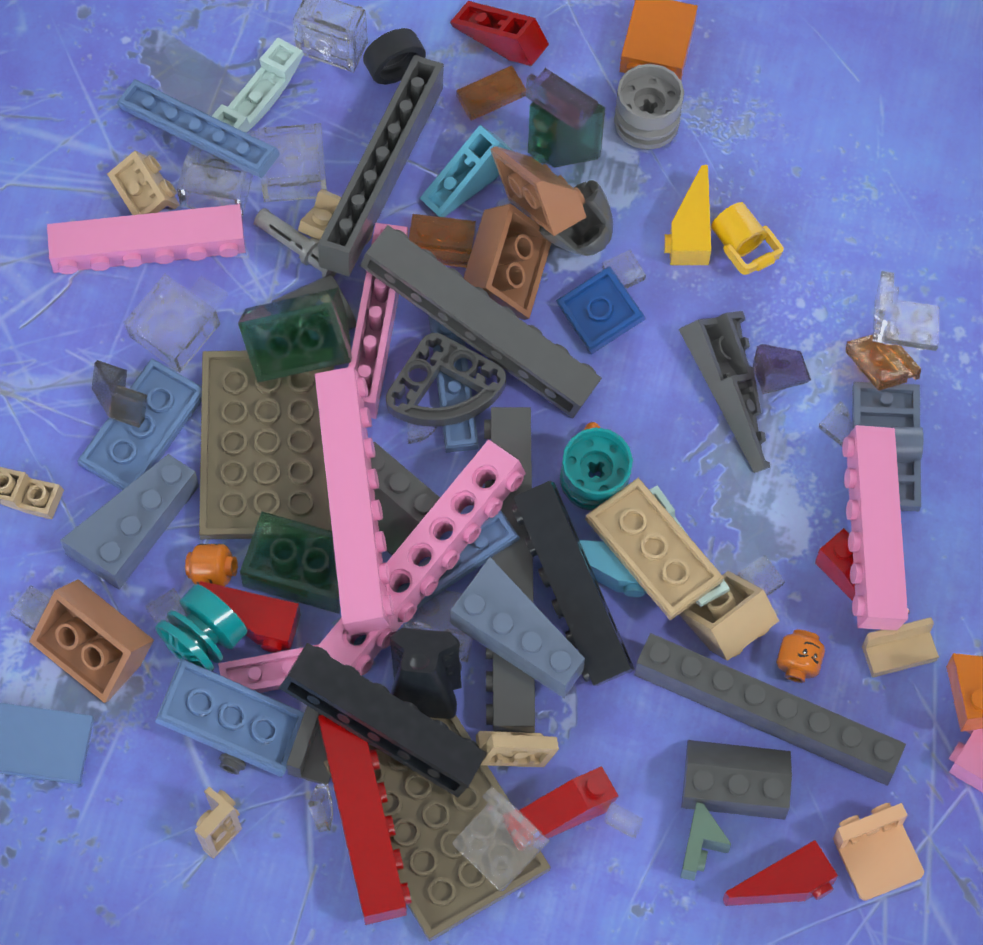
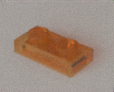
[456,66,526,121]

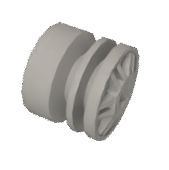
[614,64,684,150]

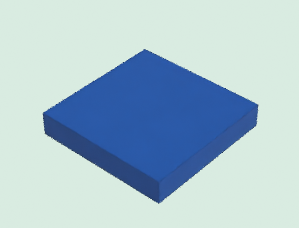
[556,266,645,354]

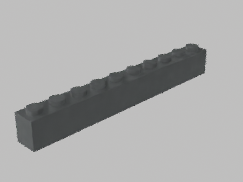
[484,407,535,733]

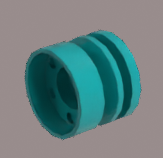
[559,427,633,511]
[155,584,248,672]

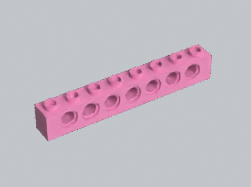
[318,439,526,676]

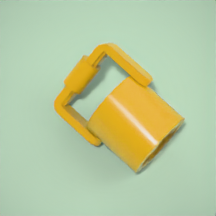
[711,202,784,275]

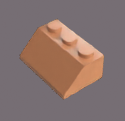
[490,146,586,236]
[463,204,551,320]
[29,579,154,703]

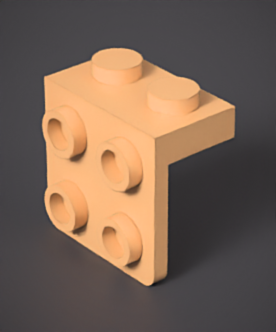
[833,803,924,901]

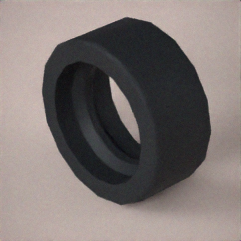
[363,28,426,85]

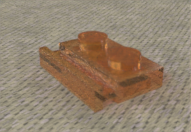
[409,214,476,268]
[845,330,921,391]

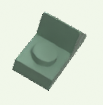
[680,802,731,881]

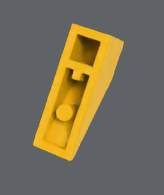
[664,165,711,265]

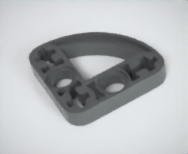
[386,333,506,426]

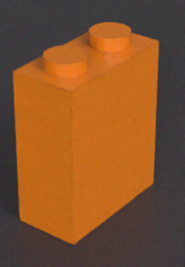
[620,0,698,80]

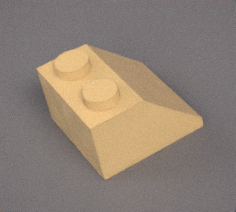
[679,571,779,661]

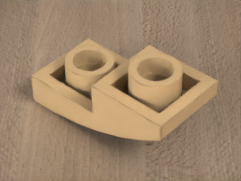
[0,467,64,520]

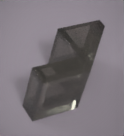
[92,360,148,428]

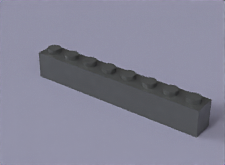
[318,55,444,277]
[360,225,602,418]
[634,633,906,786]

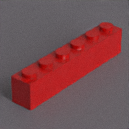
[318,715,412,925]

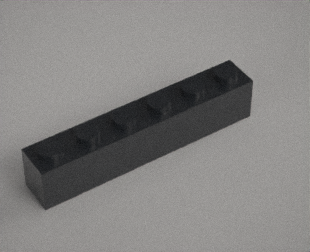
[512,481,635,686]
[279,643,487,798]

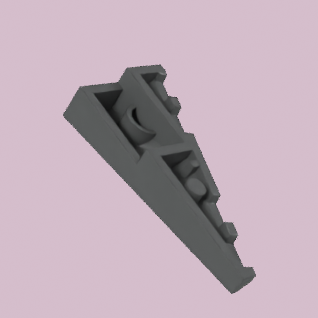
[679,311,770,473]

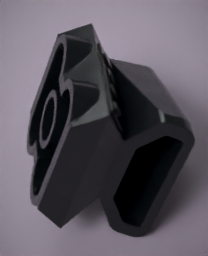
[390,628,462,719]

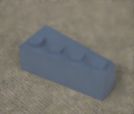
[60,454,199,590]
[450,557,585,698]

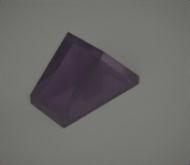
[753,344,811,394]

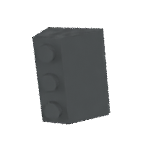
[370,442,440,555]
[681,740,792,820]

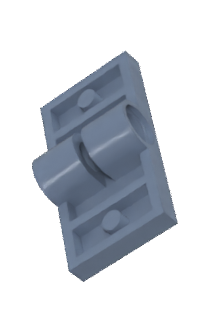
[852,382,924,512]

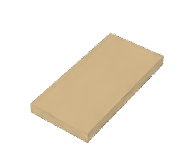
[585,478,724,621]

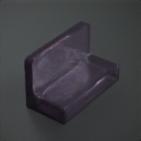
[526,68,598,131]

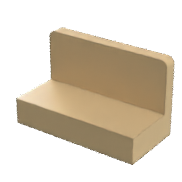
[862,617,939,678]

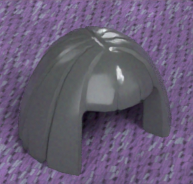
[539,180,613,256]

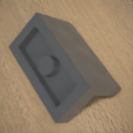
[286,706,331,786]

